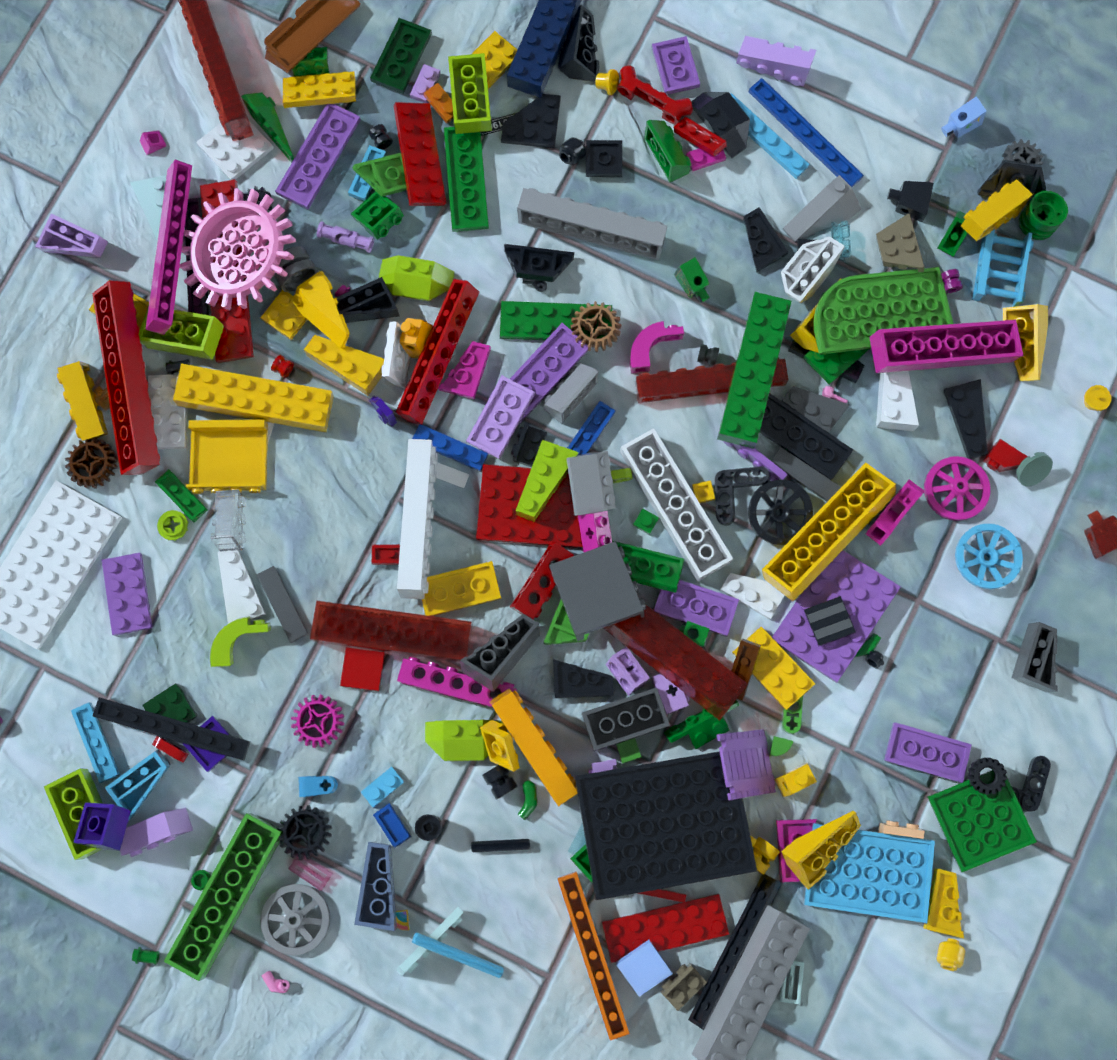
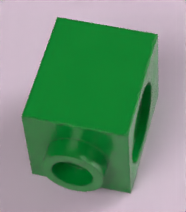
[678,621,709,649]

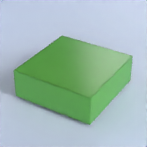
[616,738,641,763]

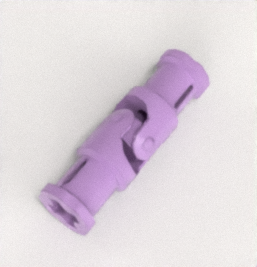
[316,221,374,253]

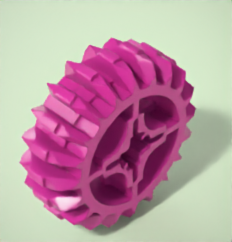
[291,694,345,748]

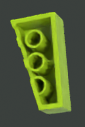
[516,440,579,522]

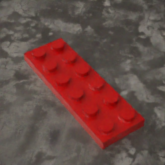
[393,102,446,206]
[602,893,729,963]

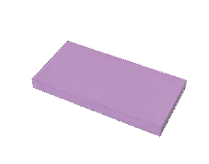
[466,375,536,459]

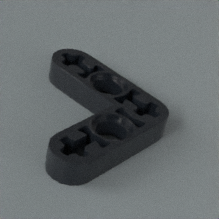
[715,466,771,526]
[1011,756,1051,812]

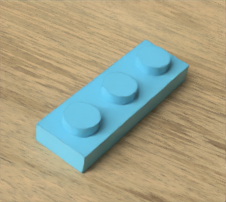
[348,145,387,201]

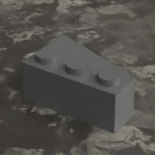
[1011,622,1058,692]

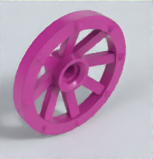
[924,456,990,521]

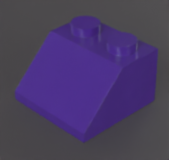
[74,803,131,851]

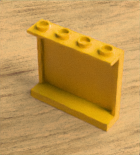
[186,419,268,494]

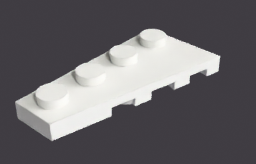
[218,544,266,624]

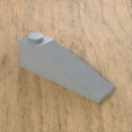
[782,175,861,242]

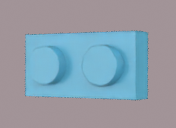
[361,767,404,808]

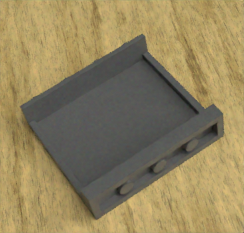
[549,541,646,641]

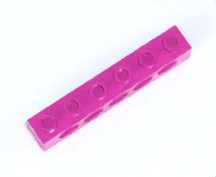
[397,656,518,708]

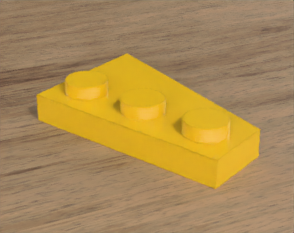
[923,868,964,938]

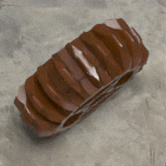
[64,438,118,489]

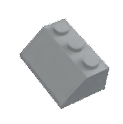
[544,363,599,424]
[567,451,616,516]

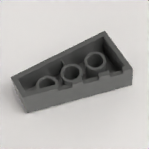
[460,614,540,692]

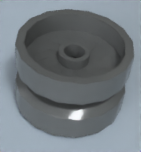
[274,246,318,292]

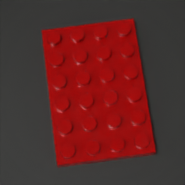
[476,464,583,548]

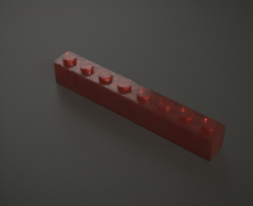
[635,357,789,403]

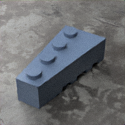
[354,842,397,931]

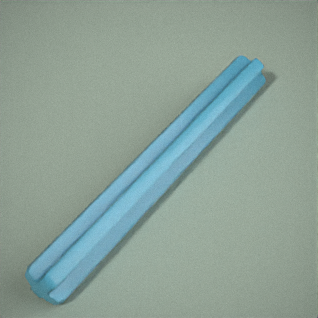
[412,933,504,978]

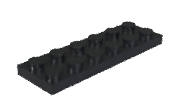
[760,393,853,481]

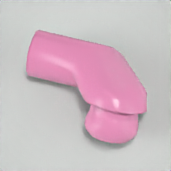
[261,970,290,993]

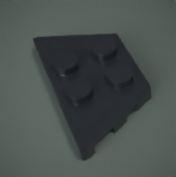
[977,160,1046,202]
[504,244,575,282]

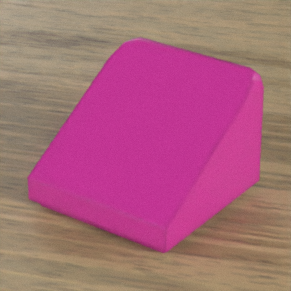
[140,130,166,155]

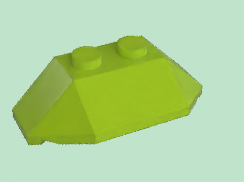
[379,255,455,301]
[425,720,503,761]

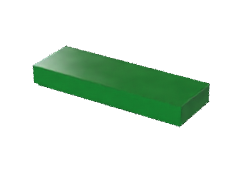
[155,469,208,523]

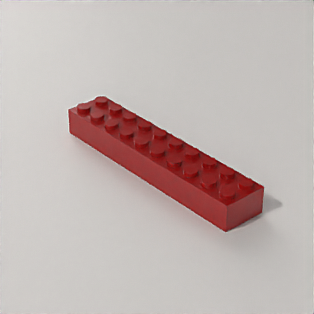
[92,280,160,475]

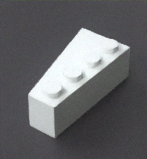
[876,371,919,431]

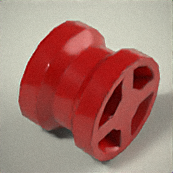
[271,355,294,378]

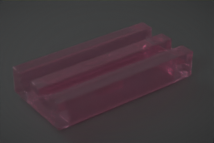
[288,855,333,891]

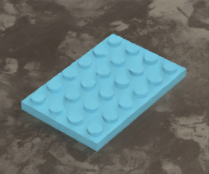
[804,823,935,923]

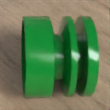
[1018,191,1068,240]

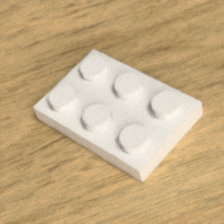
[382,322,410,388]

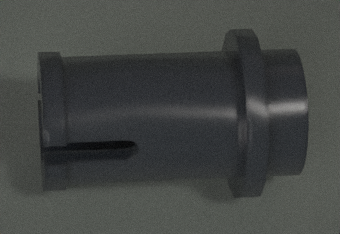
[166,359,190,375]

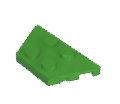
[352,153,407,197]
[543,600,589,645]

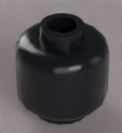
[559,137,586,165]

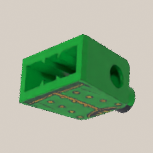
[674,257,710,303]

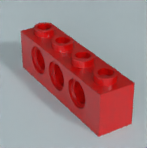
[510,542,574,619]

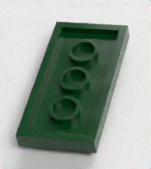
[370,18,432,94]

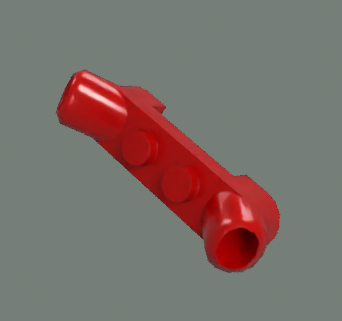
[616,65,693,124]

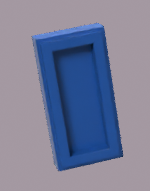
[373,803,412,848]

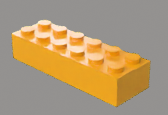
[489,689,577,807]

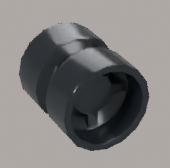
[482,765,518,800]
[415,814,443,841]

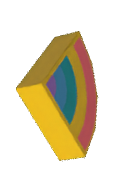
[396,910,410,931]

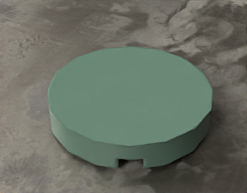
[1016,452,1053,486]

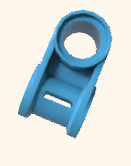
[298,776,338,797]

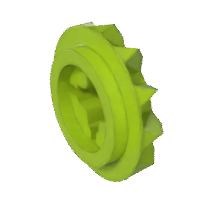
[157,510,188,541]

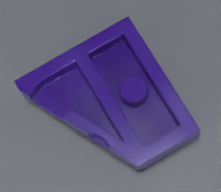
[368,396,397,427]

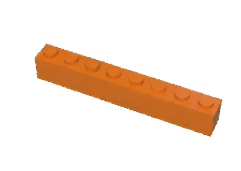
[557,871,630,1041]

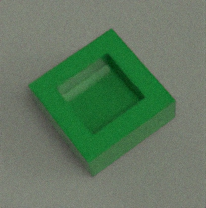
[633,509,659,535]

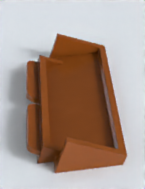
[264,0,361,73]

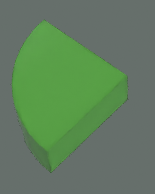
[769,736,793,756]

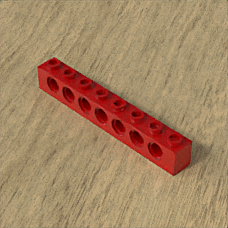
[395,279,479,425]

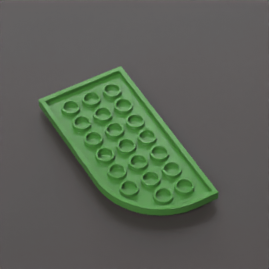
[814,267,954,355]

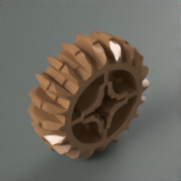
[571,301,622,352]

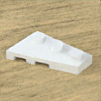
[720,573,785,620]

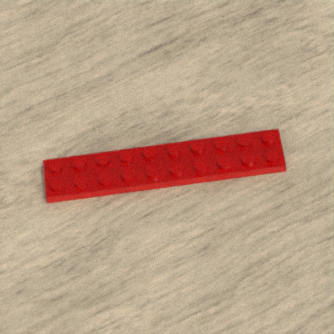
[200,179,254,363]

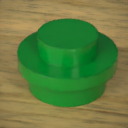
[191,870,211,890]

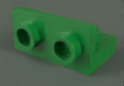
[292,47,330,77]

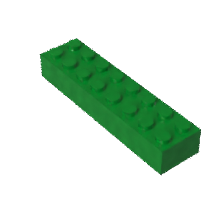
[717,292,792,449]

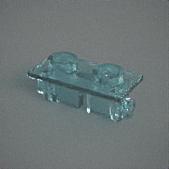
[831,221,851,262]

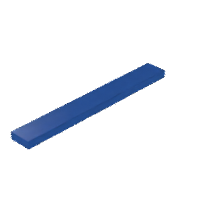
[748,78,864,187]

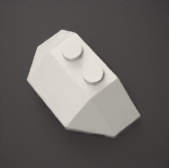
[781,236,845,303]

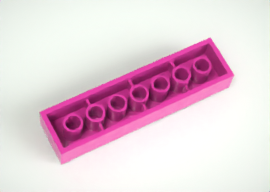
[869,320,1023,373]

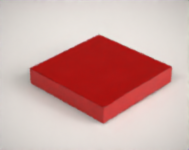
[340,647,385,691]

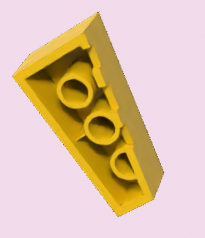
[961,179,1033,241]
[304,335,384,396]
[57,361,108,441]

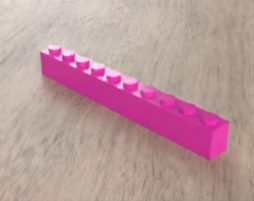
[146,159,193,335]

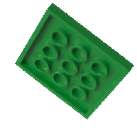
[927,770,1037,873]

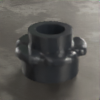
[865,651,884,668]

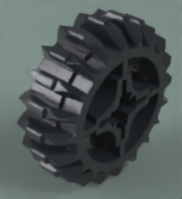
[278,805,332,861]

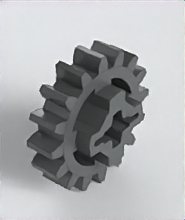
[1002,139,1043,166]

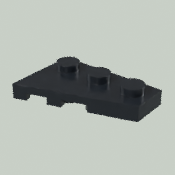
[743,207,788,273]
[553,659,614,699]

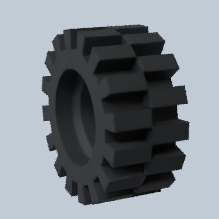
[968,758,1007,794]

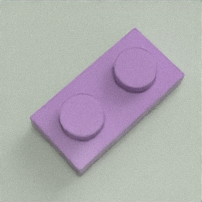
[410,64,441,103]

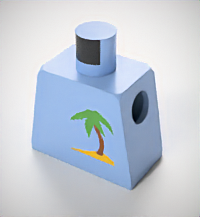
[941,96,986,138]

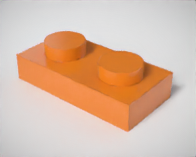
[423,83,454,124]

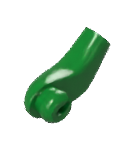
[855,633,881,657]
[518,781,538,820]

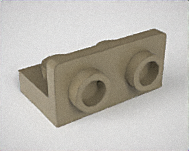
[660,963,707,1011]

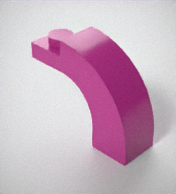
[630,321,684,374]
[865,479,924,546]

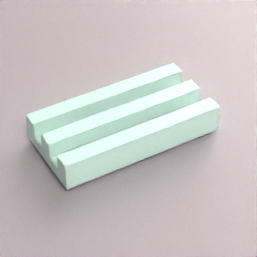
[779,961,804,1005]

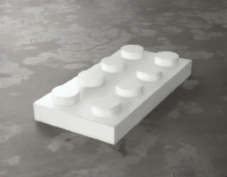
[148,374,187,450]

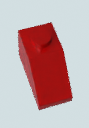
[983,439,1028,472]

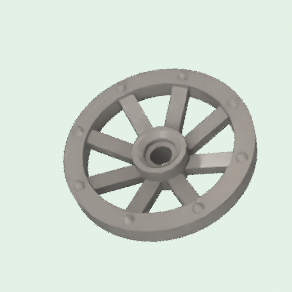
[260,884,330,955]

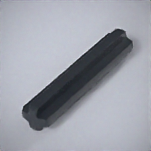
[471,839,530,853]

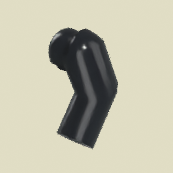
[522,278,547,292]

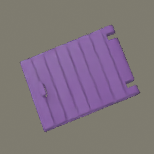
[717,729,776,800]

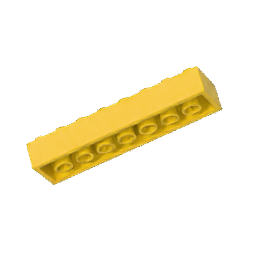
[173,364,334,433]
[762,462,896,602]

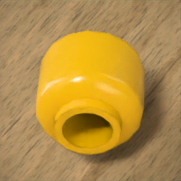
[936,938,965,971]

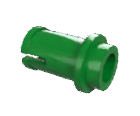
[132,947,160,965]

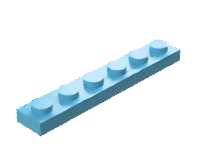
[731,93,810,179]

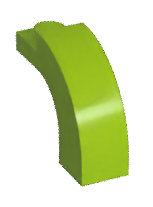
[210,616,271,667]

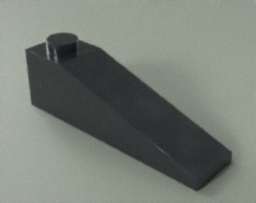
[558,5,600,81]

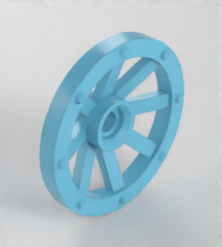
[955,524,1023,589]

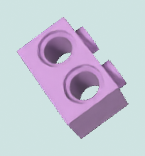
[605,647,650,696]

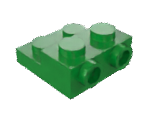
[351,191,404,240]

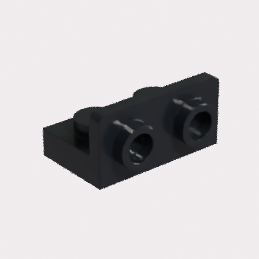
[511,423,547,468]

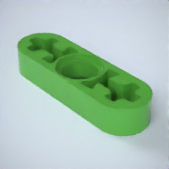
[782,696,803,734]

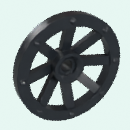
[748,480,813,545]

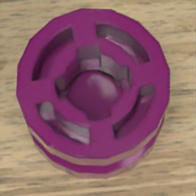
[941,269,963,294]

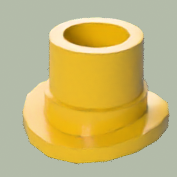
[595,69,619,95]
[1084,385,1111,411]

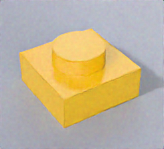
[692,480,715,503]

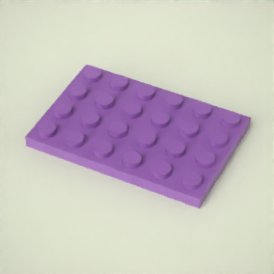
[772,550,901,683]

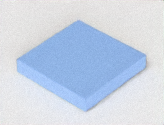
[616,940,673,997]

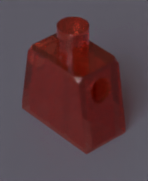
[1084,510,1117,559]

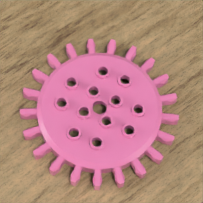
[179,188,296,310]

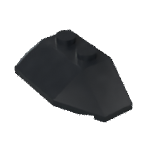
[691,92,750,158]

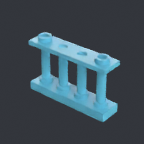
[972,229,1034,307]

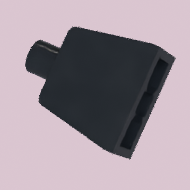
[887,181,934,222]

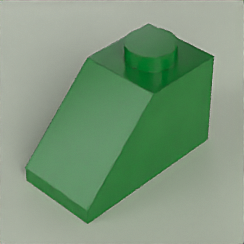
[937,211,967,257]

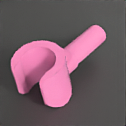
[822,386,848,403]

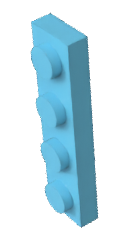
[71,702,120,783]

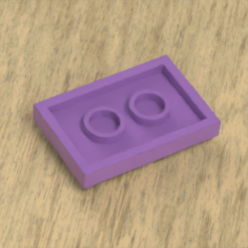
[652,36,700,95]

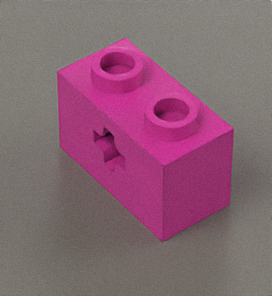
[578,511,612,552]

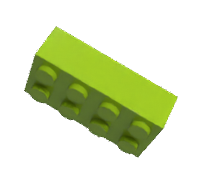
[448,53,492,134]
[139,305,224,360]
[43,768,103,860]

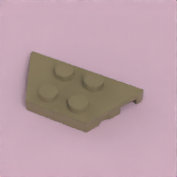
[876,214,924,272]

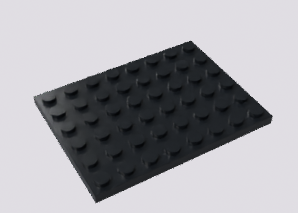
[574,751,757,900]

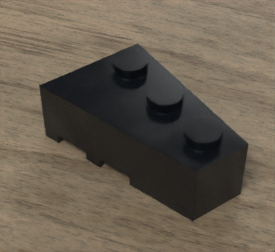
[336,277,400,323]

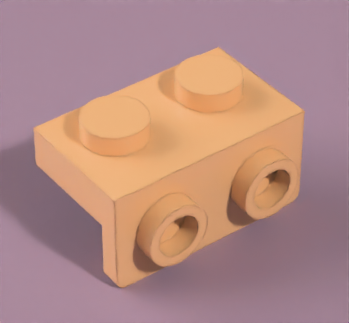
[878,820,925,839]

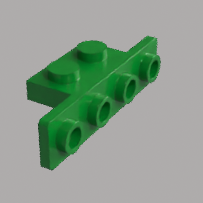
[664,696,739,749]

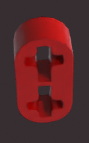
[152,736,189,763]

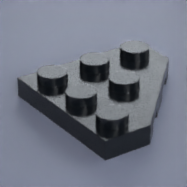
[501,94,561,148]

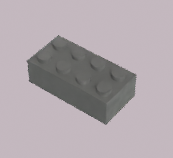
[582,688,670,752]

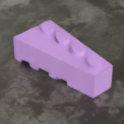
[736,36,816,87]

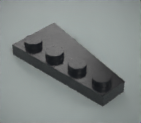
[944,379,988,460]

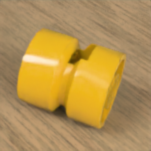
[753,836,780,875]

